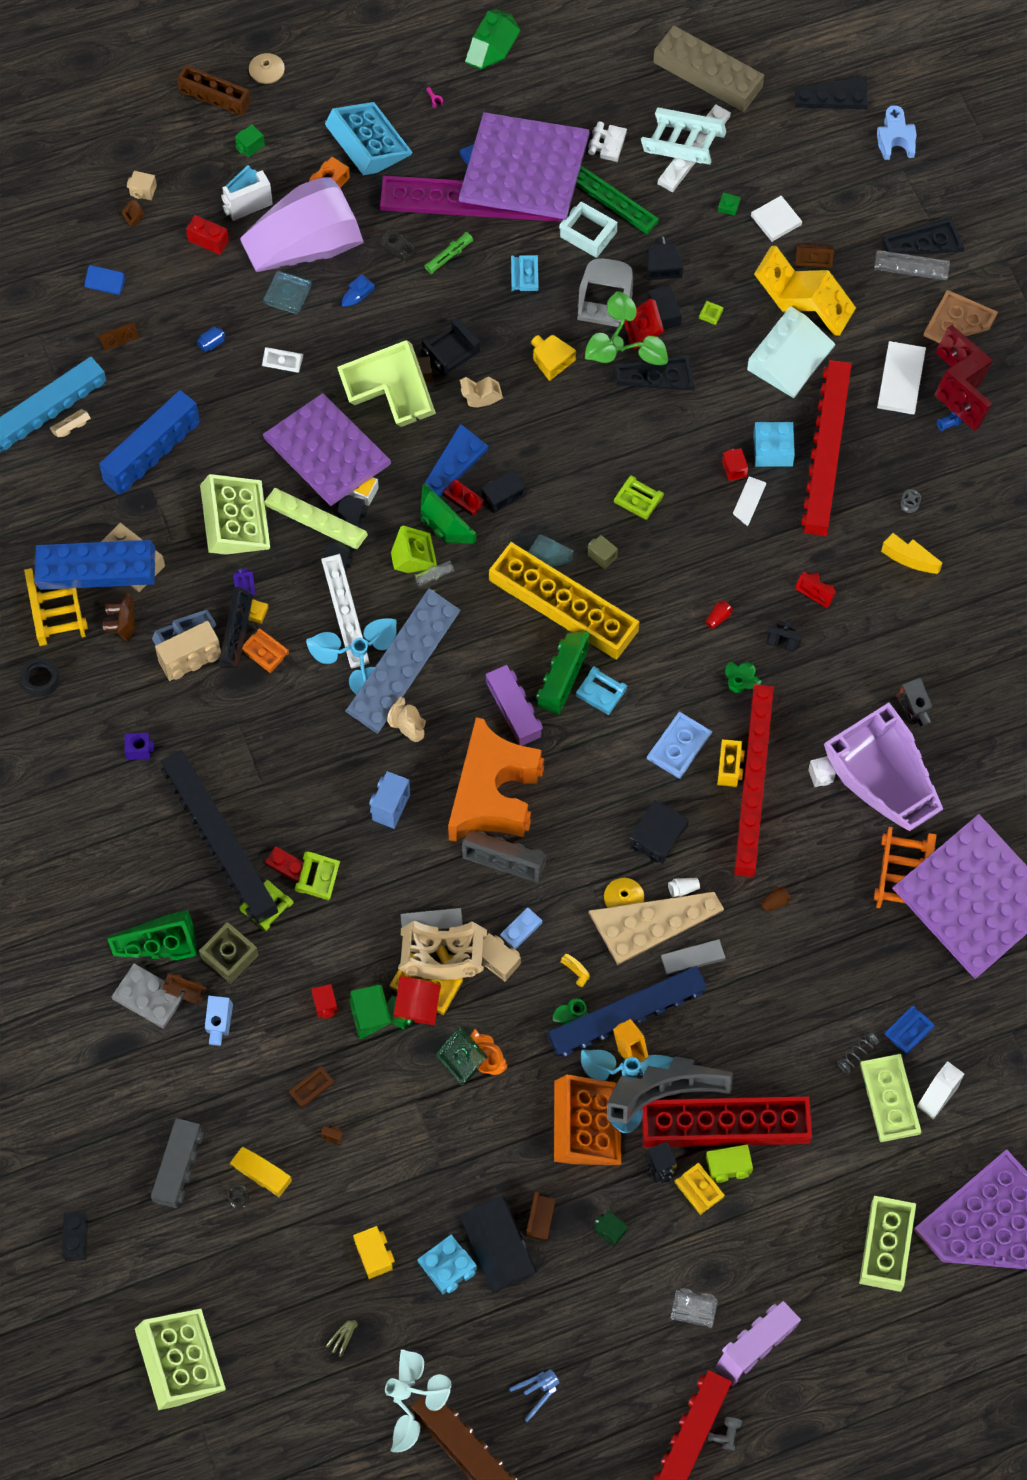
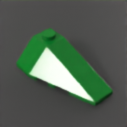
[107,910,197,960]

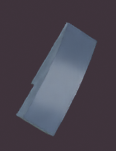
[152,610,216,645]

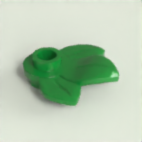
[725,662,762,693]
[552,998,588,1026]

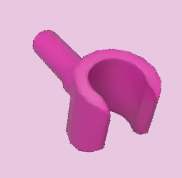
[426,87,443,108]

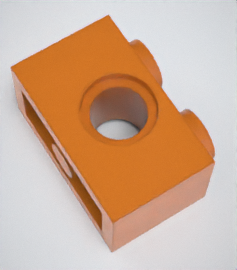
[309,157,350,188]

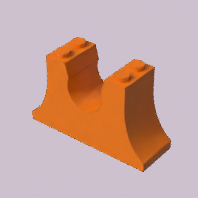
[448,717,544,842]

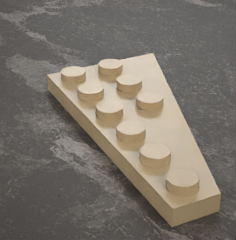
[589,892,724,965]

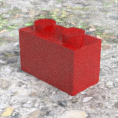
[186,215,229,255]

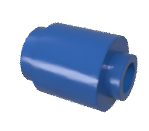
[196,326,225,352]

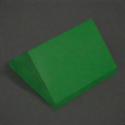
[349,985,392,1039]

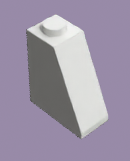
[917,1061,964,1120]

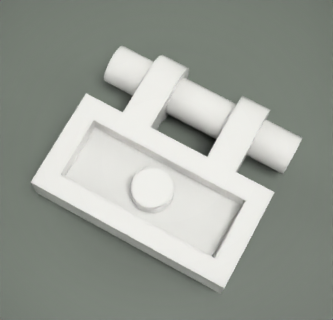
[588,122,627,162]

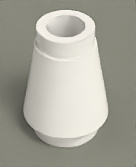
[668,878,700,897]

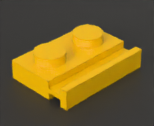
[674,1163,725,1215]

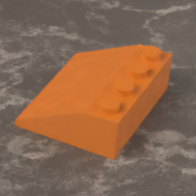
[554,1075,621,1165]

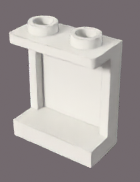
[221,170,273,221]

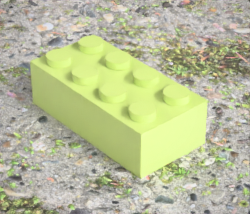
[859,1196,916,1292]

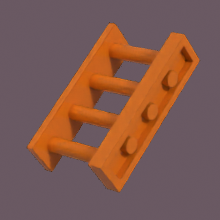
[874,827,936,908]

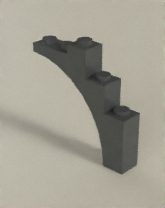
[607,1056,733,1124]

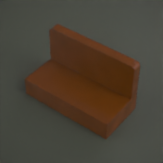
[795,243,834,268]
[527,1191,556,1241]

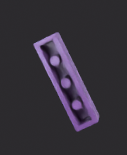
[486,665,543,746]

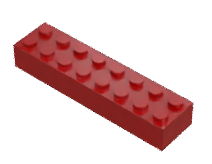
[641,1097,812,1148]

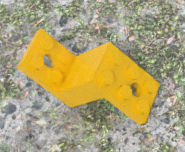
[754,246,856,336]

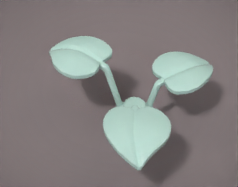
[385,1350,451,1452]

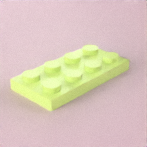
[860,1054,921,1142]

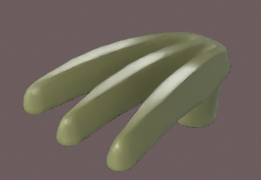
[326,1320,358,1357]

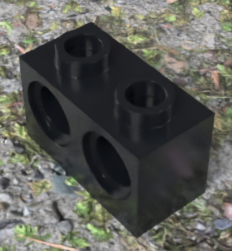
[646,1142,677,1183]

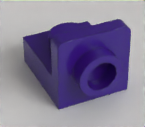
[233,568,256,595]

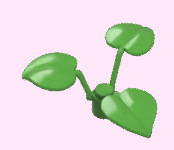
[585,291,668,365]

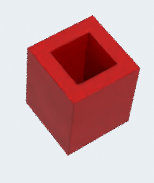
[722,448,748,481]
[311,984,338,1019]

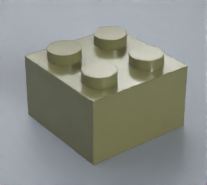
[199,922,259,984]

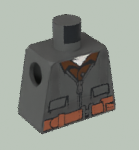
[896,678,932,727]

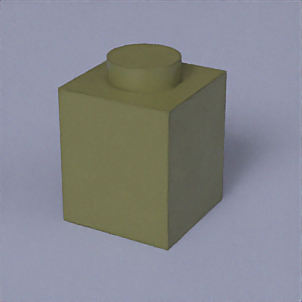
[587,535,618,570]

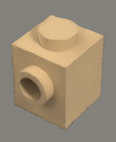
[127,171,157,200]

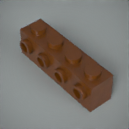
[177,65,251,116]

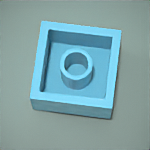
[753,422,795,467]

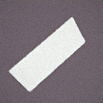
[733,477,766,526]

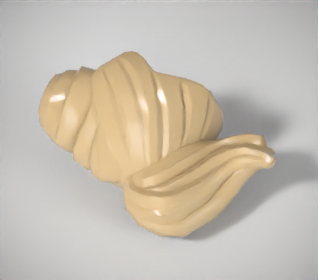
[387,696,426,742]

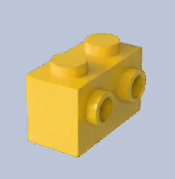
[717,739,745,787]

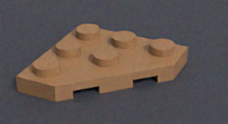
[923,290,998,343]

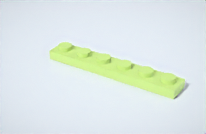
[264,488,368,549]

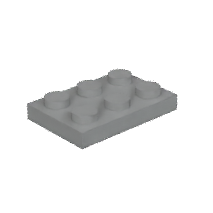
[112,964,185,1029]

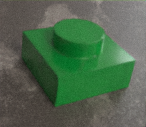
[718,193,741,216]

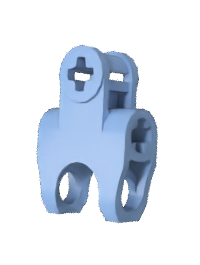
[877,106,916,160]

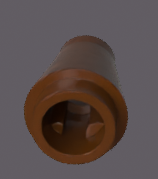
[760,886,792,913]

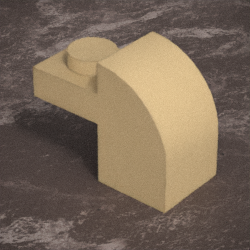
[460,376,503,407]

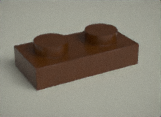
[289,1066,335,1109]

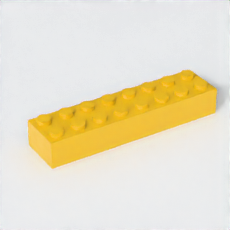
[489,542,639,660]

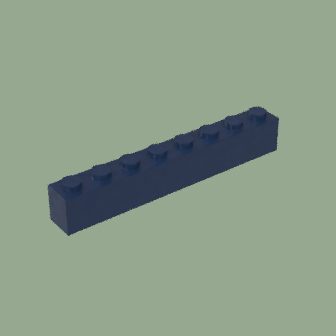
[546,966,707,1057]

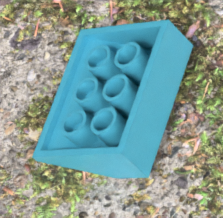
[325,102,413,175]

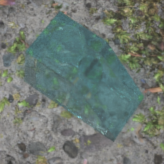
[528,534,573,567]

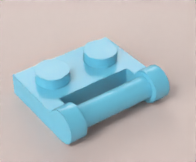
[576,666,628,715]

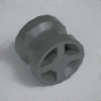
[900,489,921,513]

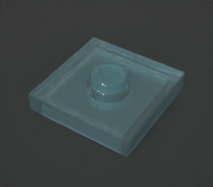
[263,271,312,314]

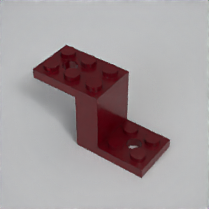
[934,325,993,431]

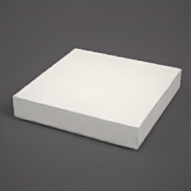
[751,196,802,242]

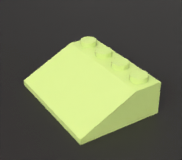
[200,474,270,554]
[135,1309,226,1410]

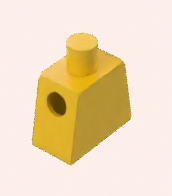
[531,335,576,381]

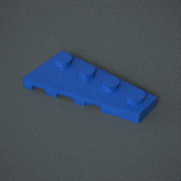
[425,424,489,497]

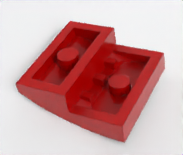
[394,976,441,1025]

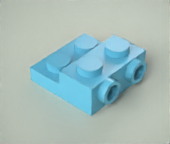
[417,1235,477,1295]

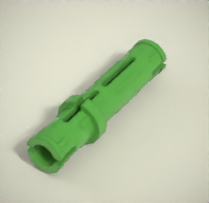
[424,232,473,274]

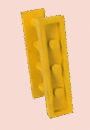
[24,568,88,646]

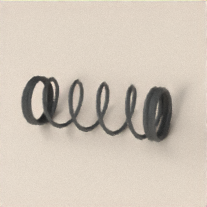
[837,1032,879,1073]

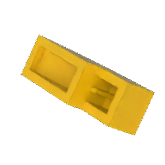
[881,533,942,574]
[230,1147,292,1197]

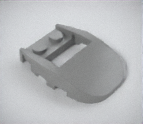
[577,259,633,327]

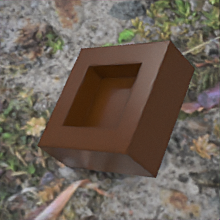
[121,200,145,227]
[321,1126,344,1146]

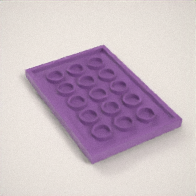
[263,393,391,506]

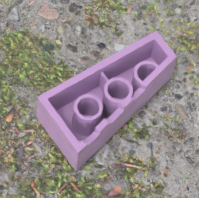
[715,1301,801,1387]

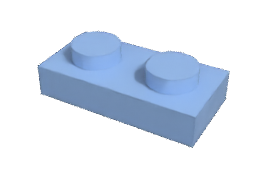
[500,908,542,950]

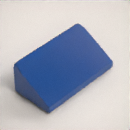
[84,265,125,295]

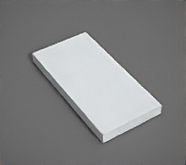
[877,341,926,414]

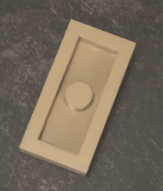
[50,409,90,437]

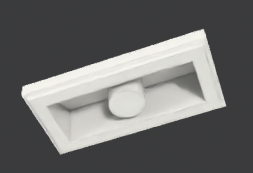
[262,347,303,373]

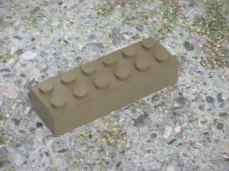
[653,26,764,112]

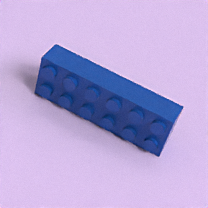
[99,390,200,495]
[34,540,156,590]

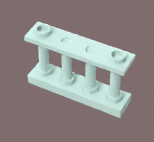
[641,108,726,165]

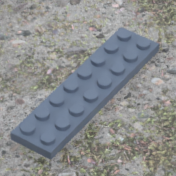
[345,588,461,734]

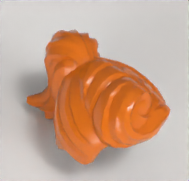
[470,1029,507,1075]

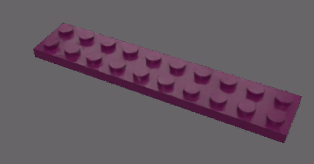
[380,176,562,222]

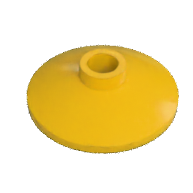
[604,878,644,908]

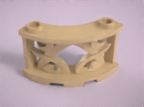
[398,920,487,980]

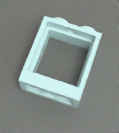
[559,202,617,258]

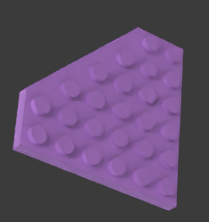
[914,1149,1027,1269]

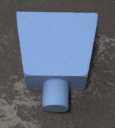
[205,996,233,1046]

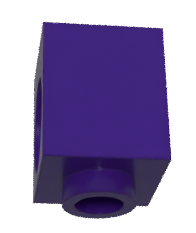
[125,733,154,760]

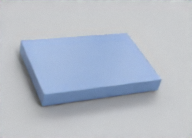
[647,712,712,779]

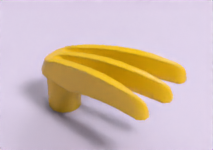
[560,954,590,987]

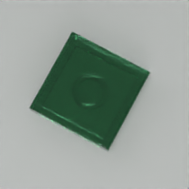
[435,1027,488,1085]

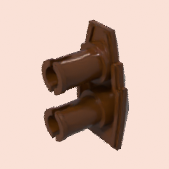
[103,593,135,642]

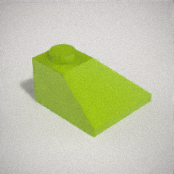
[391,526,437,573]

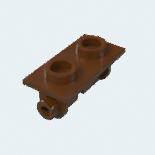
[98,322,139,351]
[162,973,207,1004]

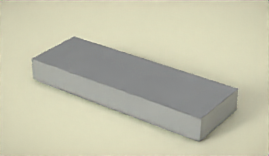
[401,908,463,931]
[661,939,725,976]

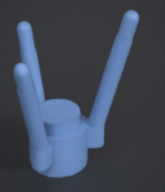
[509,1369,560,1422]

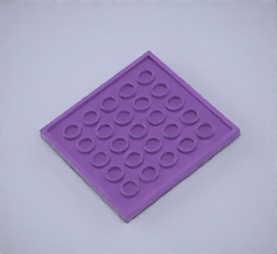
[459,112,589,219]
[892,814,1027,979]

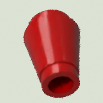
[705,600,733,629]

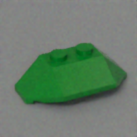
[465,9,520,70]
[421,483,476,544]

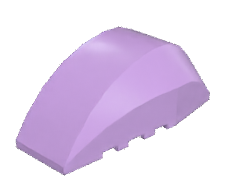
[240,178,363,272]
[824,703,943,831]

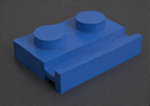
[885,1006,935,1055]

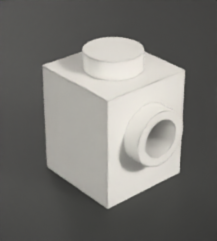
[809,756,836,787]

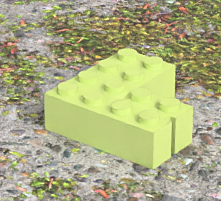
[337,340,436,427]

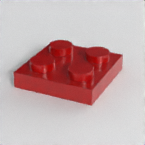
[624,299,664,350]

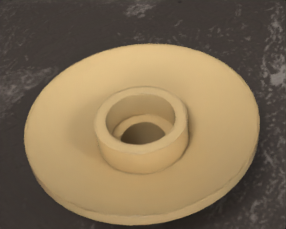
[249,53,285,84]

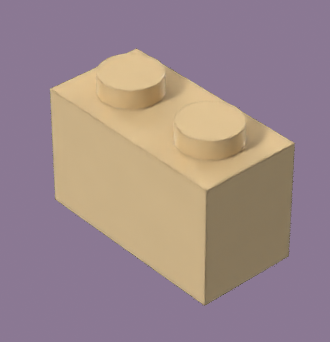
[481,933,521,982]

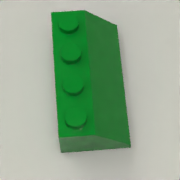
[536,632,589,715]

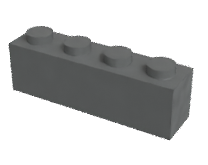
[151,1118,204,1209]

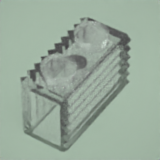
[670,1288,718,1328]

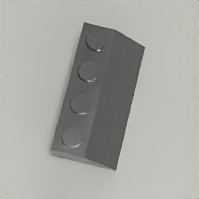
[462,830,546,883]

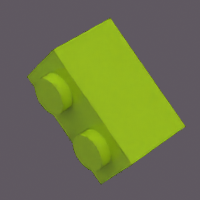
[706,1144,753,1183]

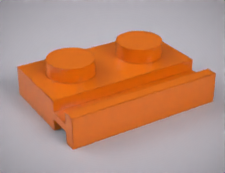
[242,628,289,673]

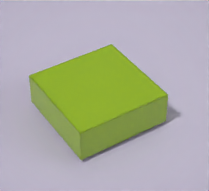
[699,301,724,325]

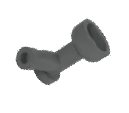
[708,1417,742,1451]

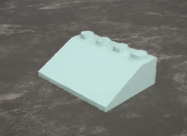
[747,306,835,398]

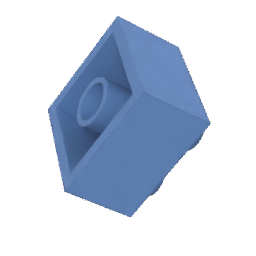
[369,771,410,829]

